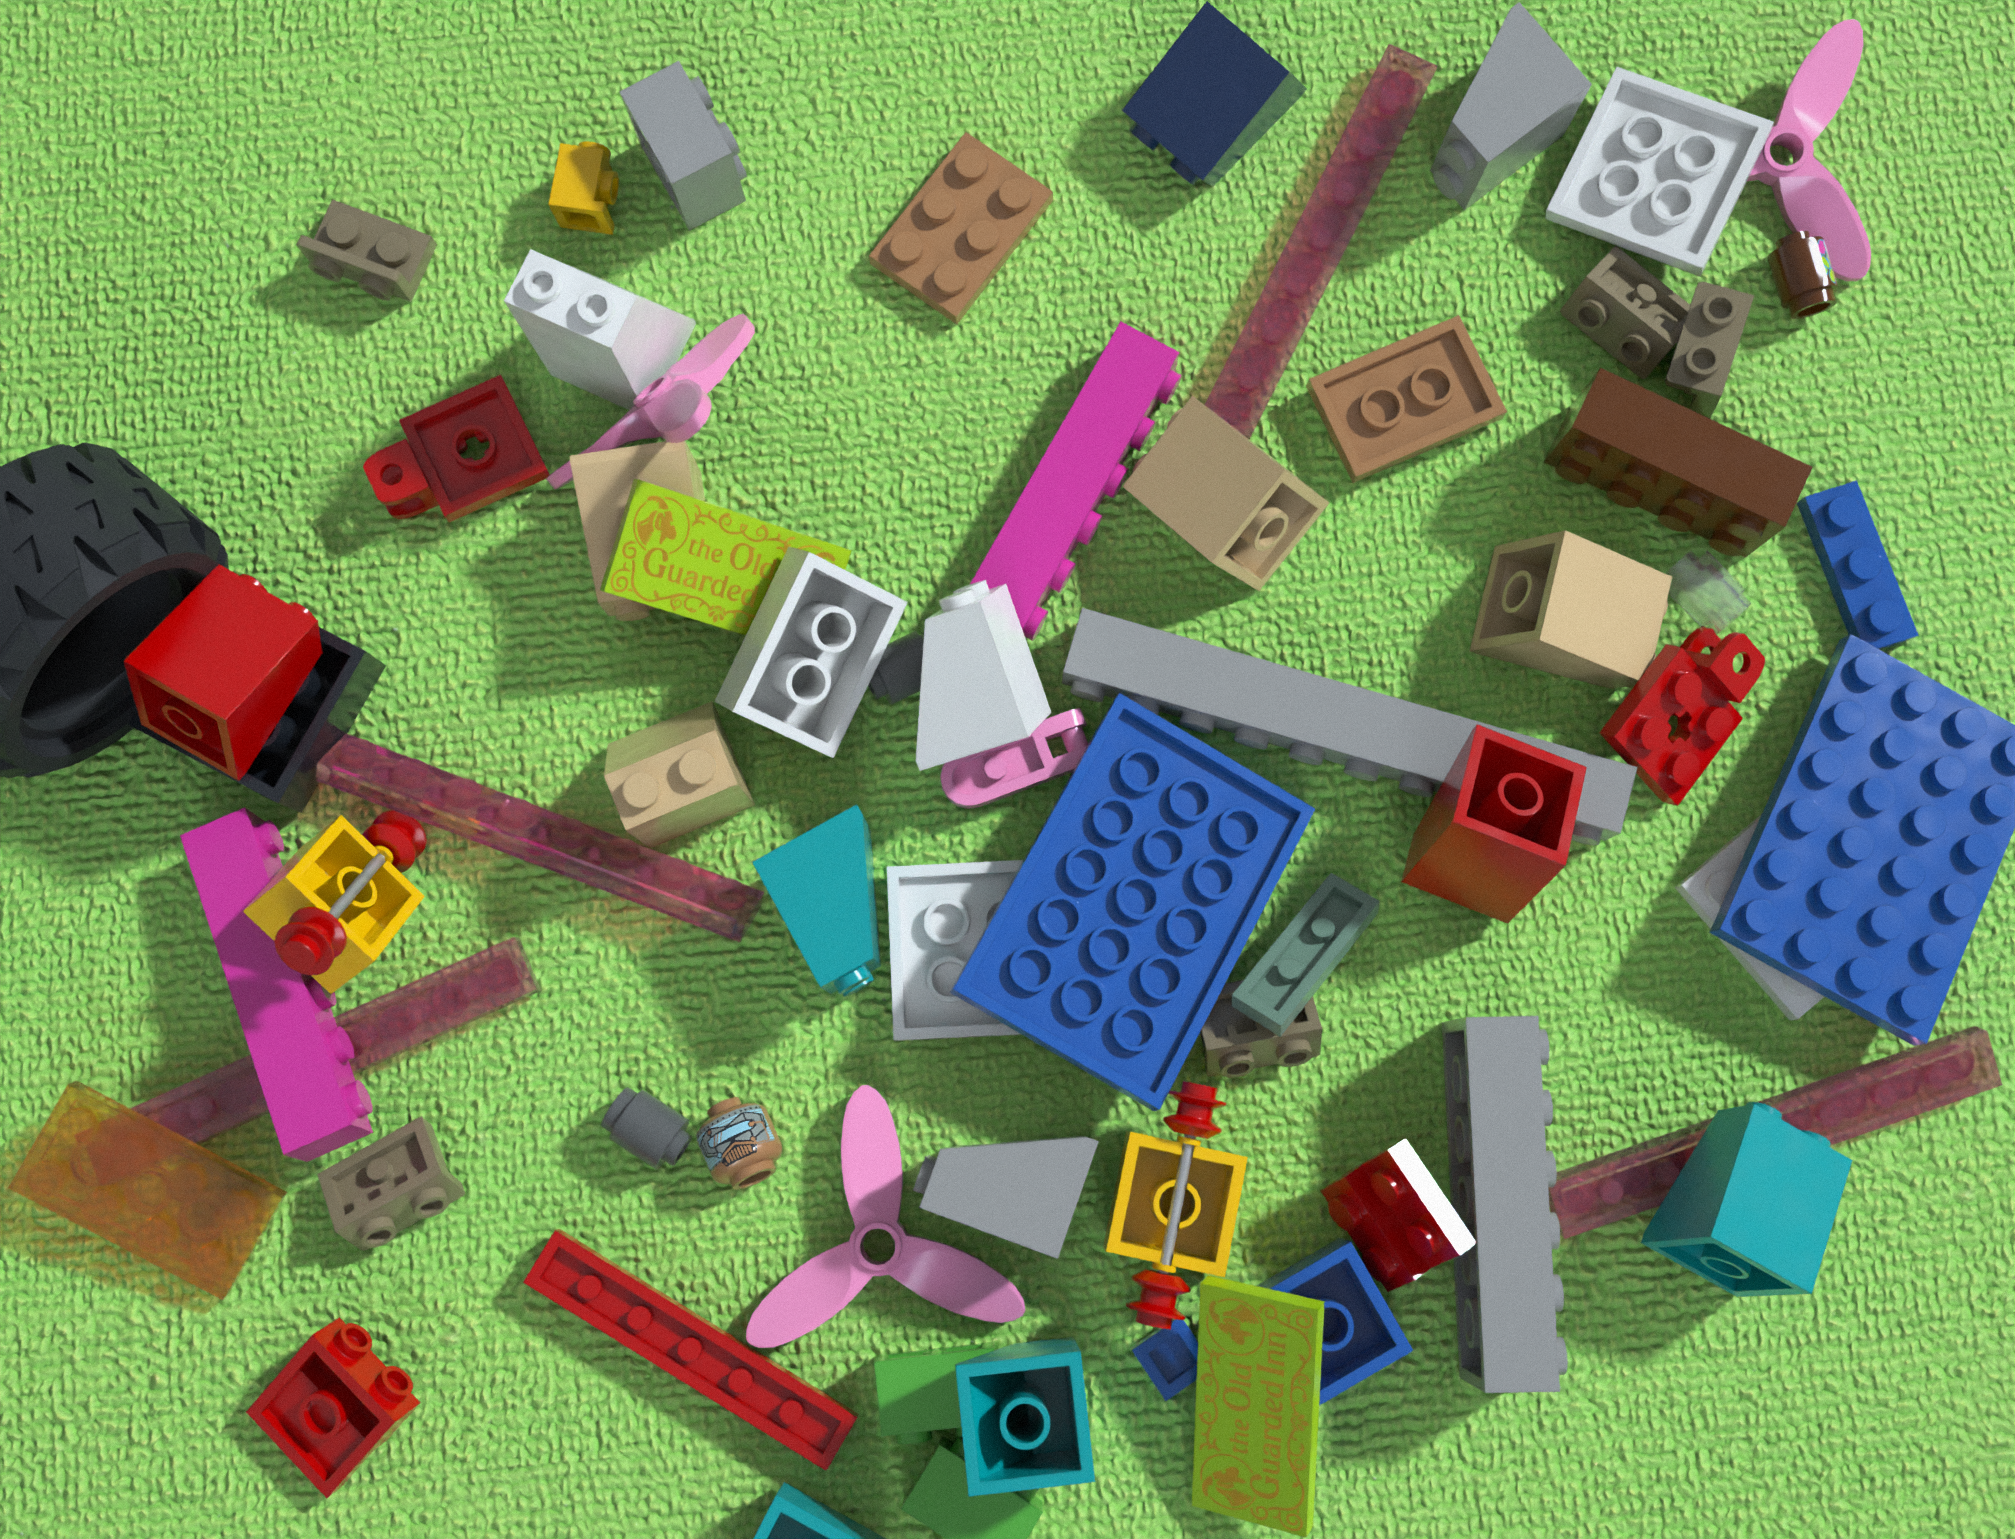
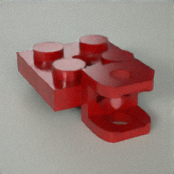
[363,374,550,523]
[1599,627,1765,806]

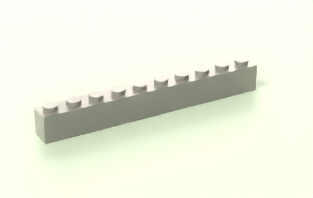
[1062,608,1637,845]

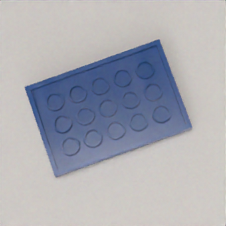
[1709,634,2015,1046]
[950,693,1315,1111]

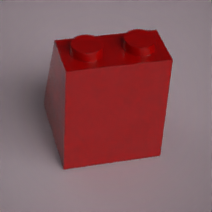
[124,564,322,781]
[1401,724,1587,924]

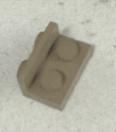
[296,199,437,302]
[1560,246,1690,379]
[1665,282,1754,419]
[1200,980,1322,1078]
[317,1116,465,1251]

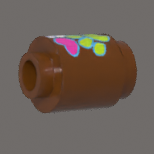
[1767,231,1838,319]

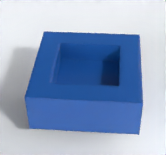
[1131,1319,1198,1401]

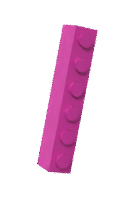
[970,321,1182,641]
[180,807,373,1162]

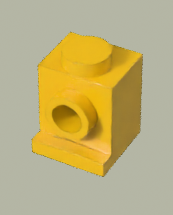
[548,141,619,235]

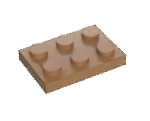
[869,132,1053,325]
[1306,315,1507,483]

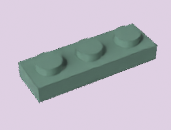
[1232,873,1380,1037]

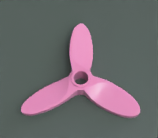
[1747,19,1871,281]
[546,314,755,490]
[746,1085,1025,1348]

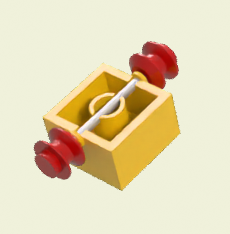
[243,810,427,994]
[1103,1081,1248,1329]

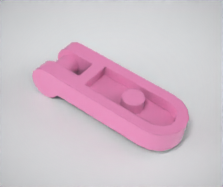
[940,708,1088,809]

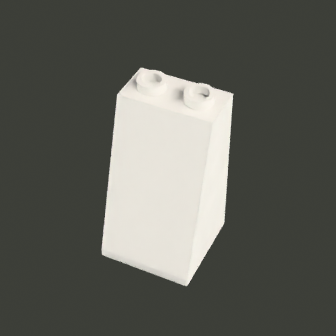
[504,249,696,410]

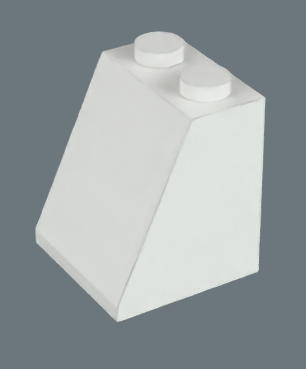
[916,580,1051,771]

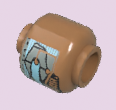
[696,1097,782,1190]

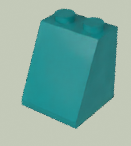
[752,804,881,997]
[1641,1102,1853,1297]
[955,1337,1095,1497]

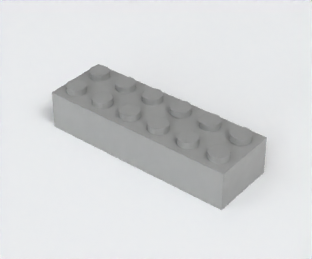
[1442,1016,1568,1393]

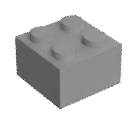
[620,61,747,231]

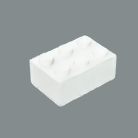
[715,547,908,758]

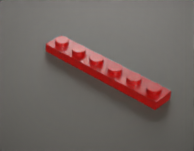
[523,1229,859,1471]

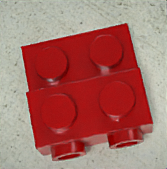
[1320,1138,1477,1292]
[246,1317,421,1498]

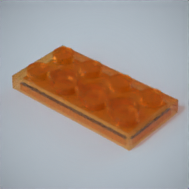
[8,1080,288,1300]

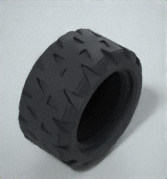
[0,442,229,778]

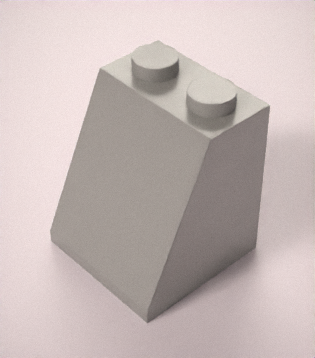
[1430,2,1592,210]
[913,1136,1099,1259]

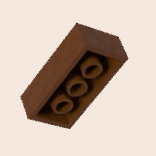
[1544,368,1813,558]

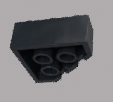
[128,627,386,813]

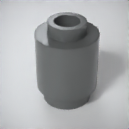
[868,631,924,705]
[601,1087,693,1170]

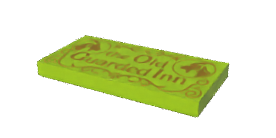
[600,479,852,635]
[1192,1275,1325,1537]

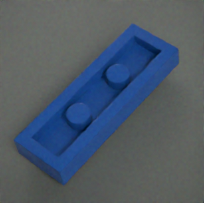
[1797,480,1919,650]

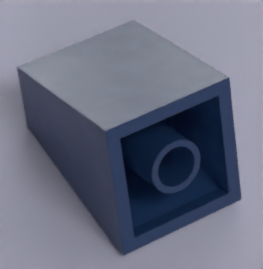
[1122,1,1307,187]

